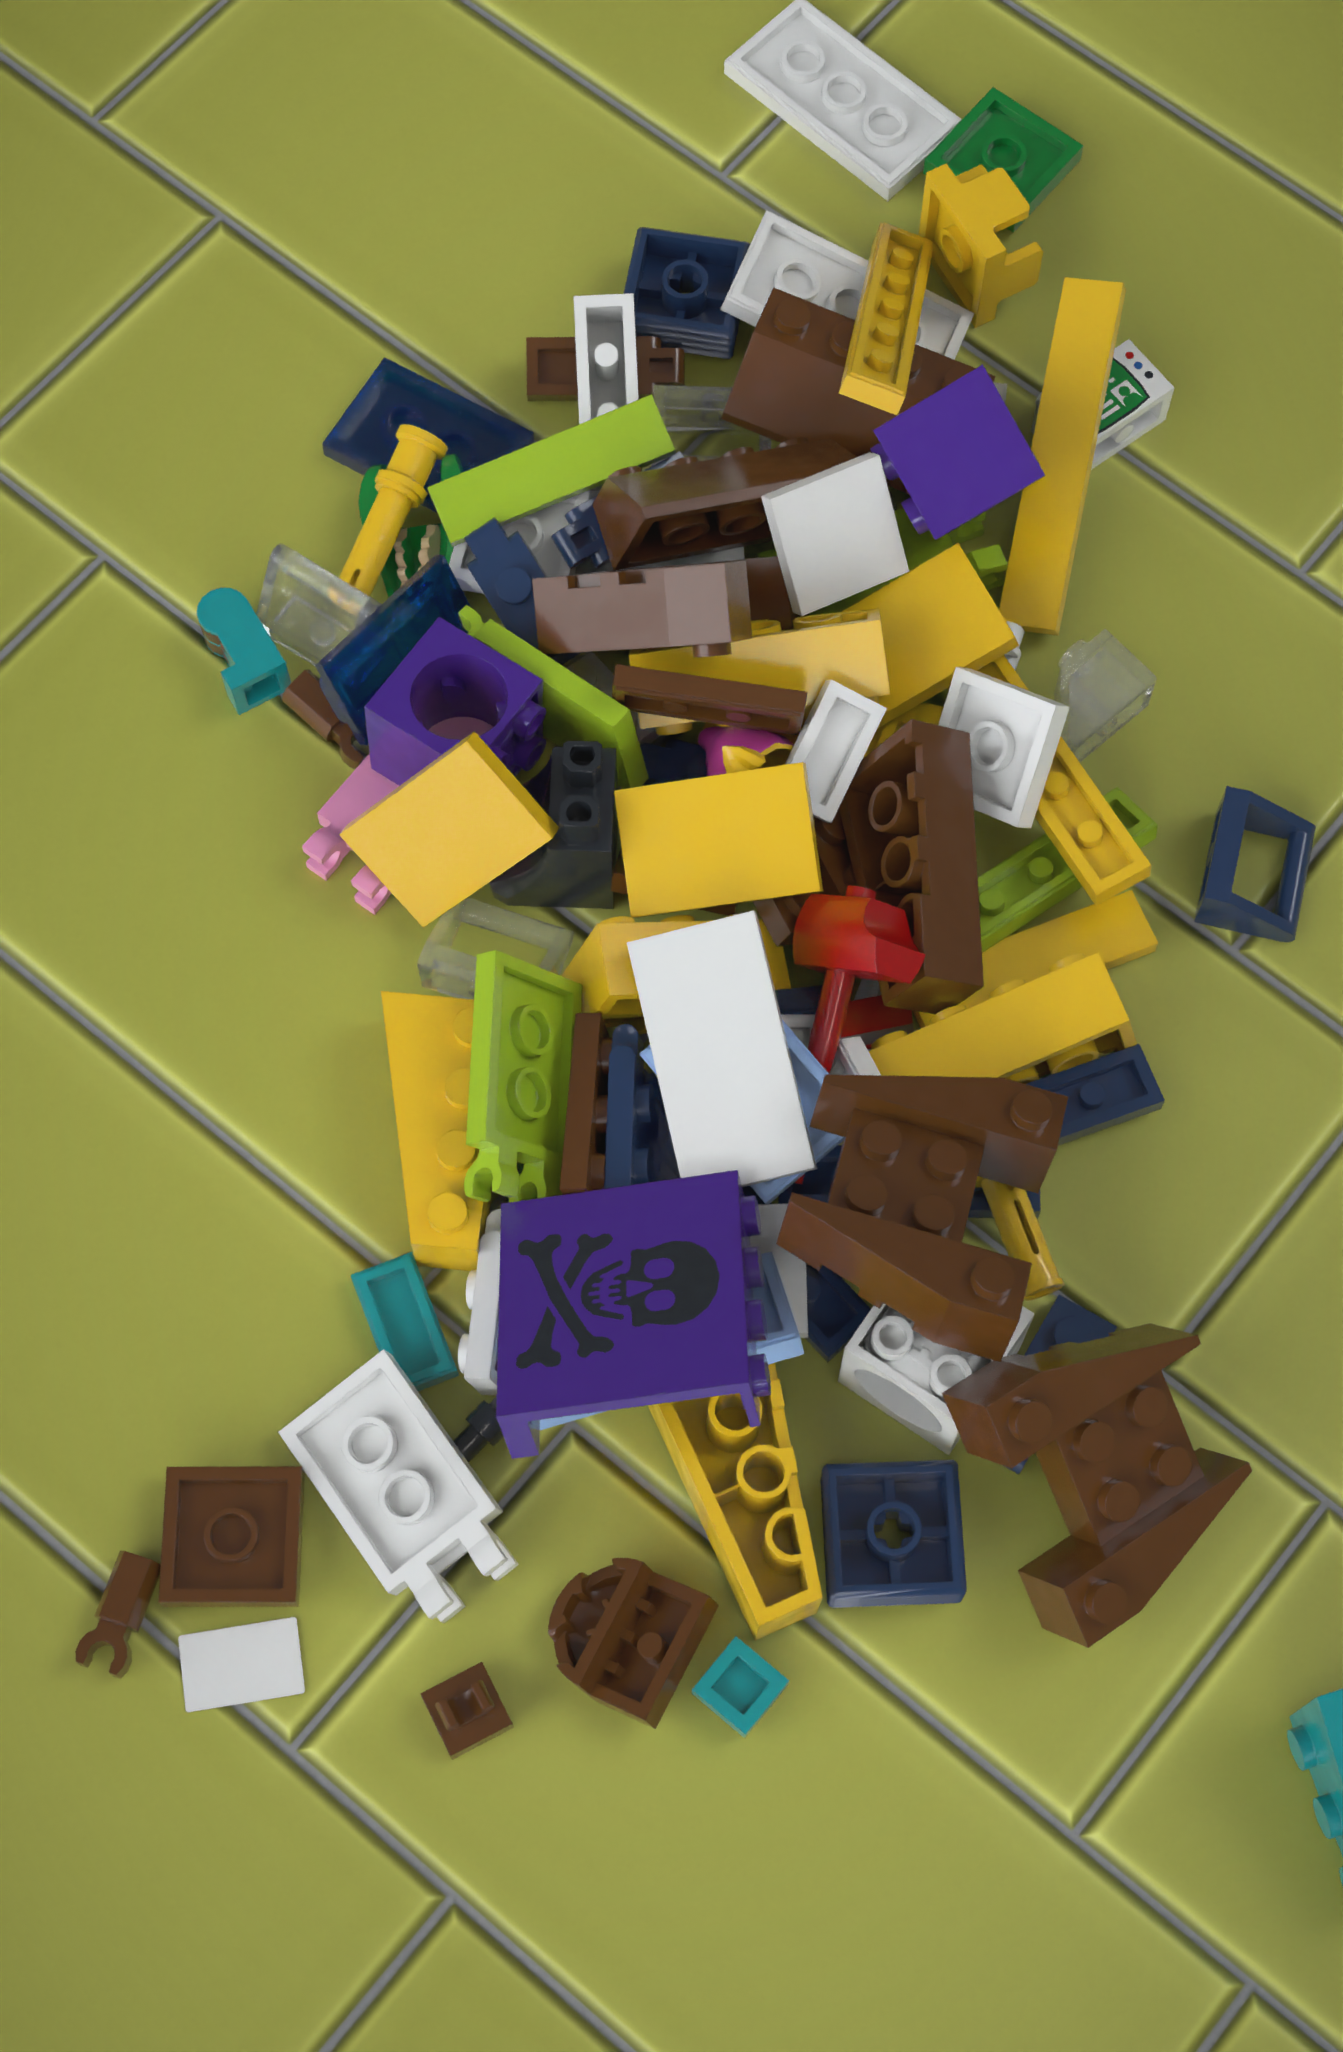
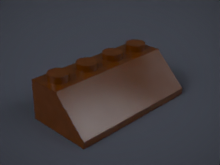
[721,287,996,494]
[592,437,856,571]

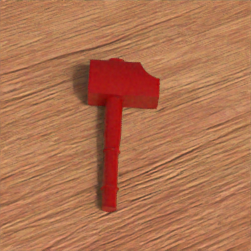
[793,886,926,1184]

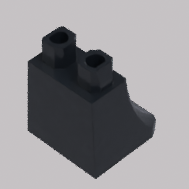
[490,741,619,909]

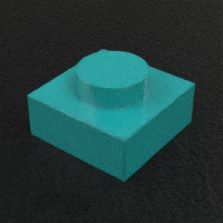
[692,1636,789,1738]

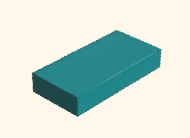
[350,1252,459,1392]

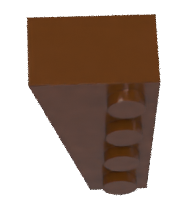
[839,719,984,1014]

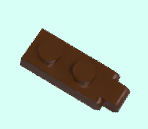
[526,336,685,401]

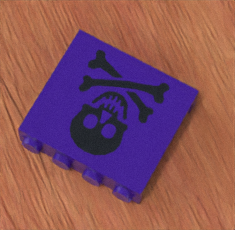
[496,1170,771,1459]

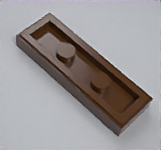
[612,664,807,735]

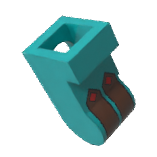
[196,588,291,715]

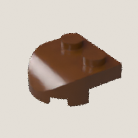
[548,1558,719,1729]

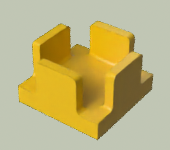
[918,163,1044,328]

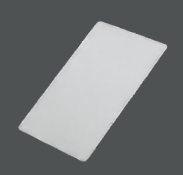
[178,1617,305,1712]

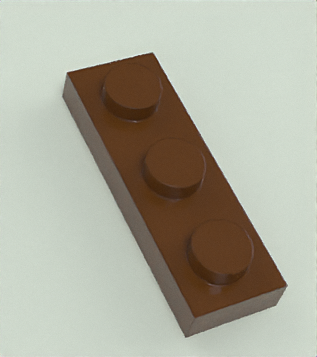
[560,1013,612,1195]

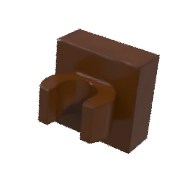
[420,1662,514,1760]

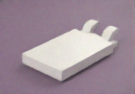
[278,1349,519,1623]

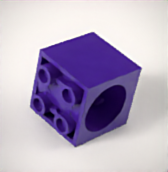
[870,365,1046,540]
[364,617,546,786]

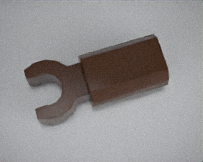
[281,669,368,769]
[76,1551,161,1679]

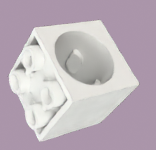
[838,1304,1034,1455]

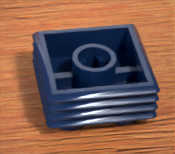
[624,227,750,359]
[820,1460,967,1608]

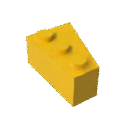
[561,913,791,1034]

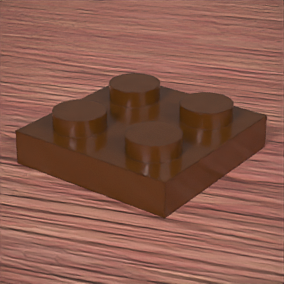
[158,1466,305,1607]

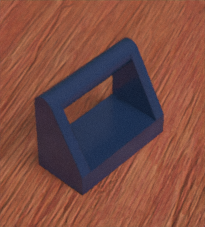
[1194,786,1316,942]

